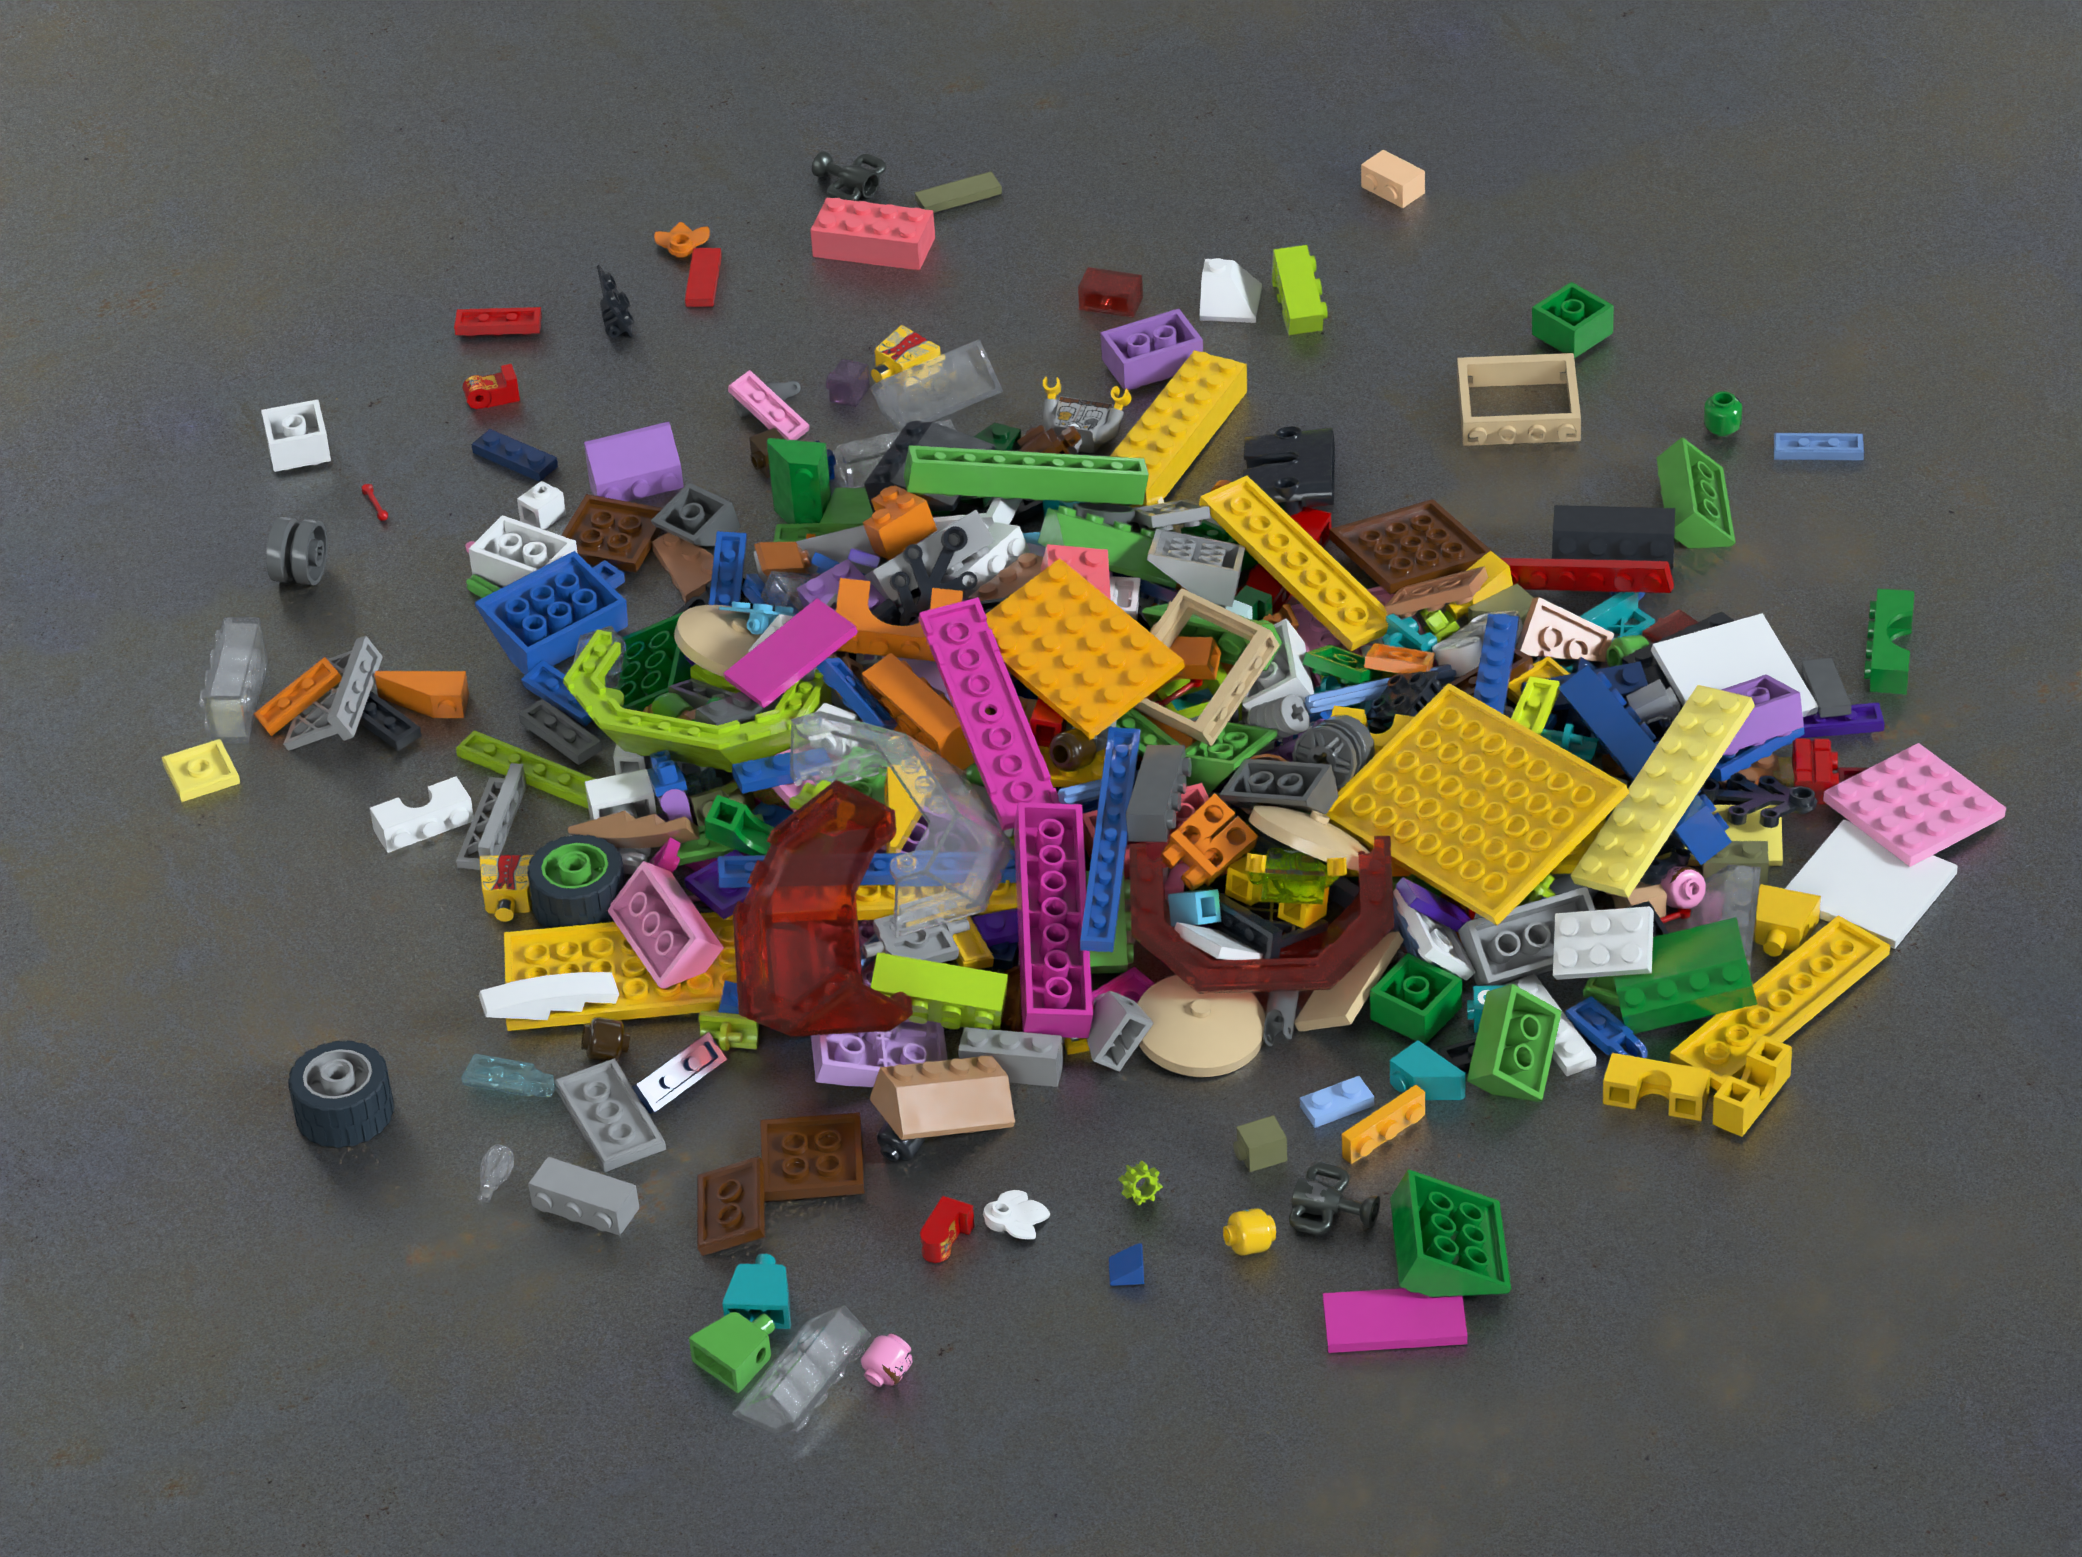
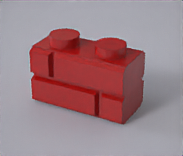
[1792,738,1839,805]

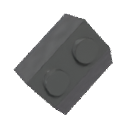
[651,482,741,546]

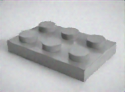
[1134,499,1211,531]

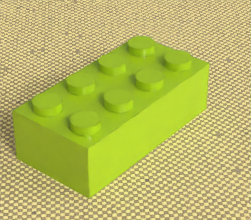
[870,952,1008,1030]

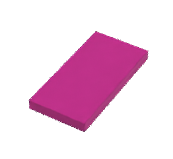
[723,598,858,708]
[1323,1288,1467,1353]

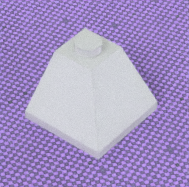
[1199,258,1262,323]

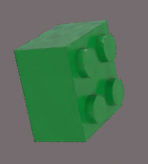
[1532,282,1614,359]
[1370,953,1462,1045]

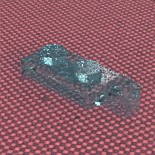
[461,1054,556,1098]

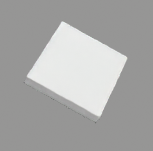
[1173,922,1263,965]

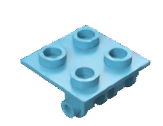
[719,602,796,635]

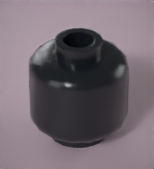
[877,1121,926,1162]

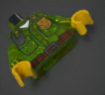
[1245,845,1347,905]

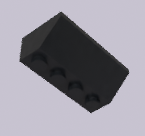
[1552,505,1675,569]

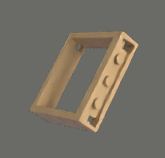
[1457,353,1581,446]
[1133,588,1280,746]

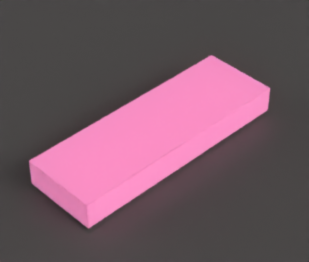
[728,370,809,440]

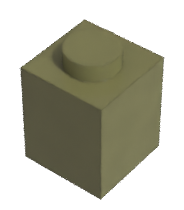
[1233,1115,1287,1172]

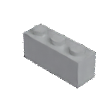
[958,1027,1063,1087]
[528,1157,639,1236]

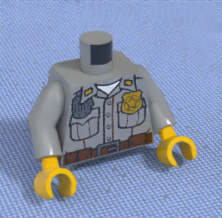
[1043,376,1131,455]

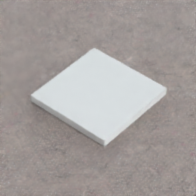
[1651,613,1818,717]
[1785,820,1958,949]

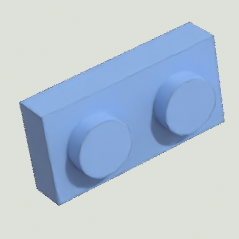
[1300,1076,1374,1128]

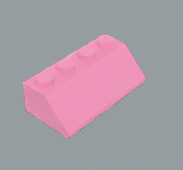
[608,861,724,989]

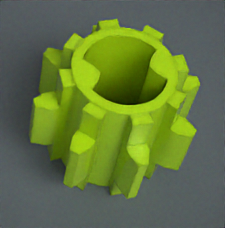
[1118,1161,1163,1205]

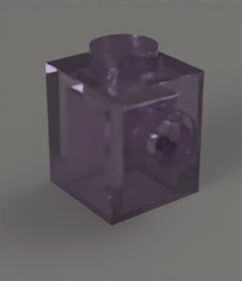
[826,359,870,407]

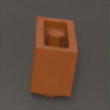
[754,542,813,590]

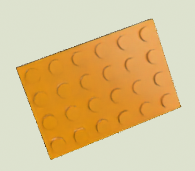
[985,558,1185,740]

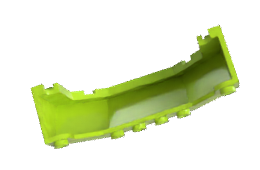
[563,630,832,772]

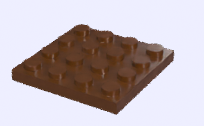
[1329,499,1495,595]

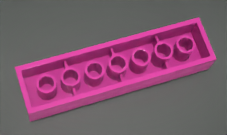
[1014,802,1093,1038]

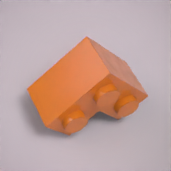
[862,485,937,560]

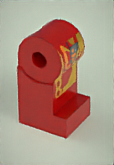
[462,363,520,409]
[920,1196,975,1263]

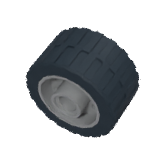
[288,1040,394,1148]

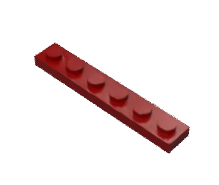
[1500,558,1674,593]

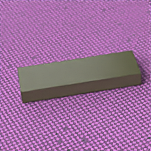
[915,171,1002,213]

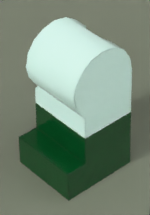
[1226,585,1272,621]

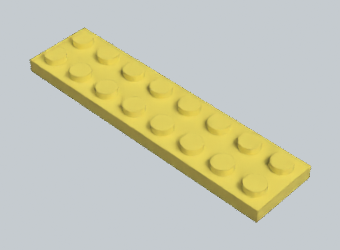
[1570,685,1755,898]

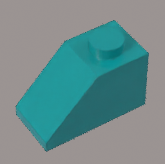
[1390,1040,1466,1100]

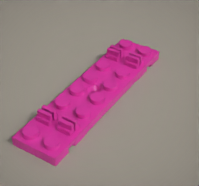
[918,597,1061,831]

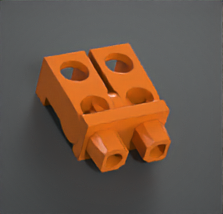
[1160,793,1258,891]

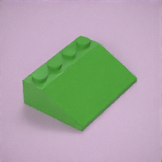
[1038,505,1177,588]

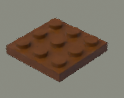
[561,494,663,573]
[760,1112,864,1201]

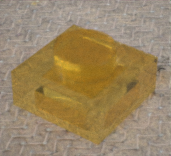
[1772,757,1794,789]

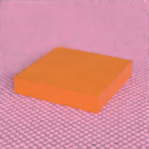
[1364,643,1435,674]

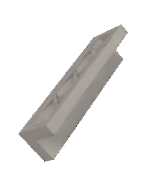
[456,763,526,870]

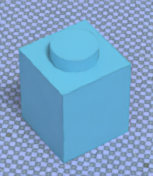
[1168,889,1221,926]

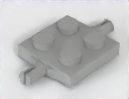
[862,904,970,963]

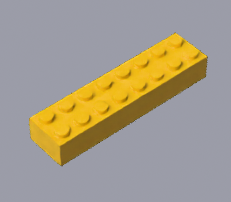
[1110,350,1247,508]

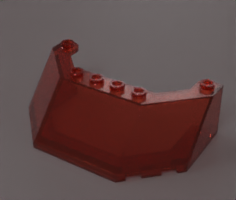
[733,779,913,1037]
[1129,836,1394,994]

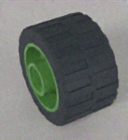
[527,834,626,928]

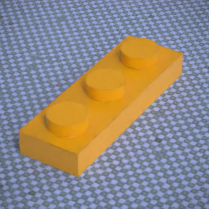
[1342,1085,1425,1164]

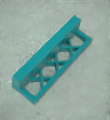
[1540,592,1655,674]

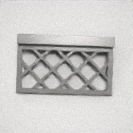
[283,636,383,751]

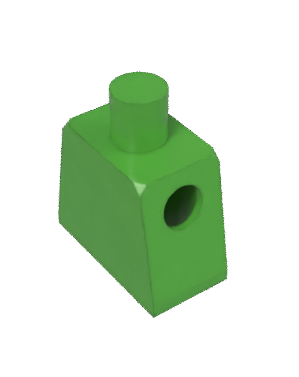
[689,1312,775,1393]

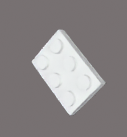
[1393,889,1475,981]
[1553,907,1654,980]

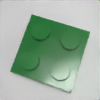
[1303,645,1383,686]

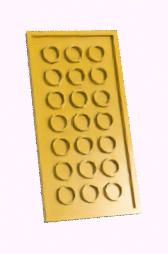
[504,908,766,1031]

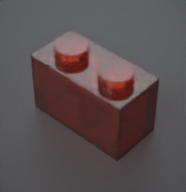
[1078,267,1143,318]

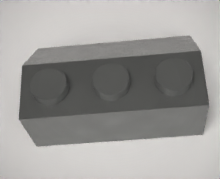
[1219,759,1339,814]

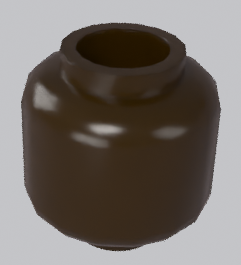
[1049,728,1096,772]
[581,1017,630,1061]

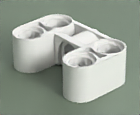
[1432,611,1523,677]

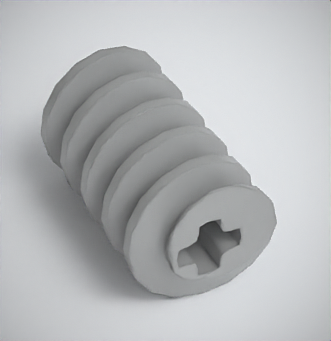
[1245,694,1310,742]

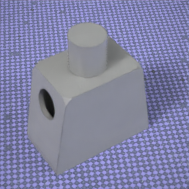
[1087,991,1153,1071]

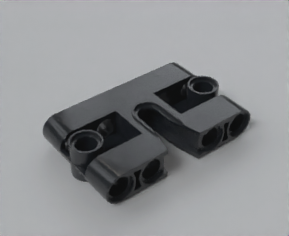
[1242,426,1335,515]

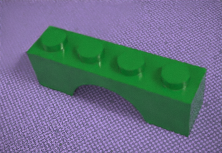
[1864,588,1914,694]
[705,794,835,856]

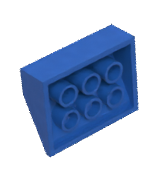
[475,551,628,675]

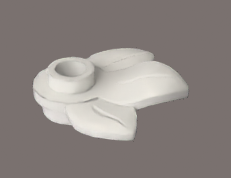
[983,1190,1050,1239]

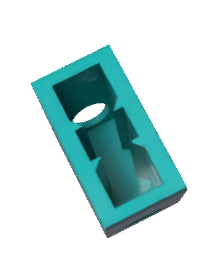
[722,1254,791,1329]

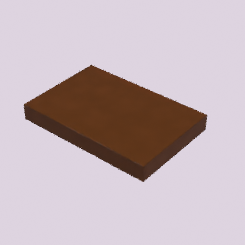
[697,1156,765,1256]

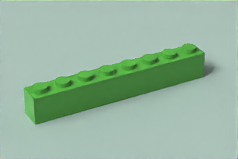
[904,445,1149,506]

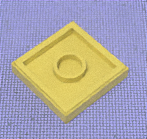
[162,739,240,802]

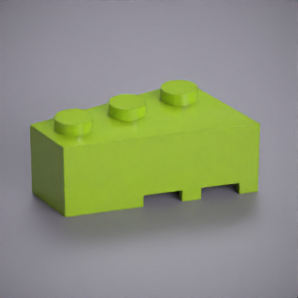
[1271,245,1328,335]

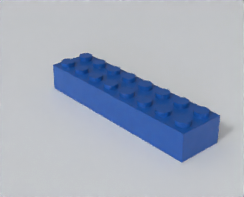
[1558,665,1732,865]

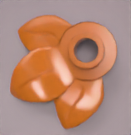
[654,222,710,258]

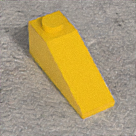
[884,767,932,853]

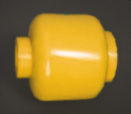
[1223,1208,1276,1256]

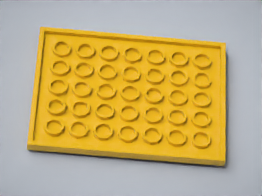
[1324,683,1630,926]

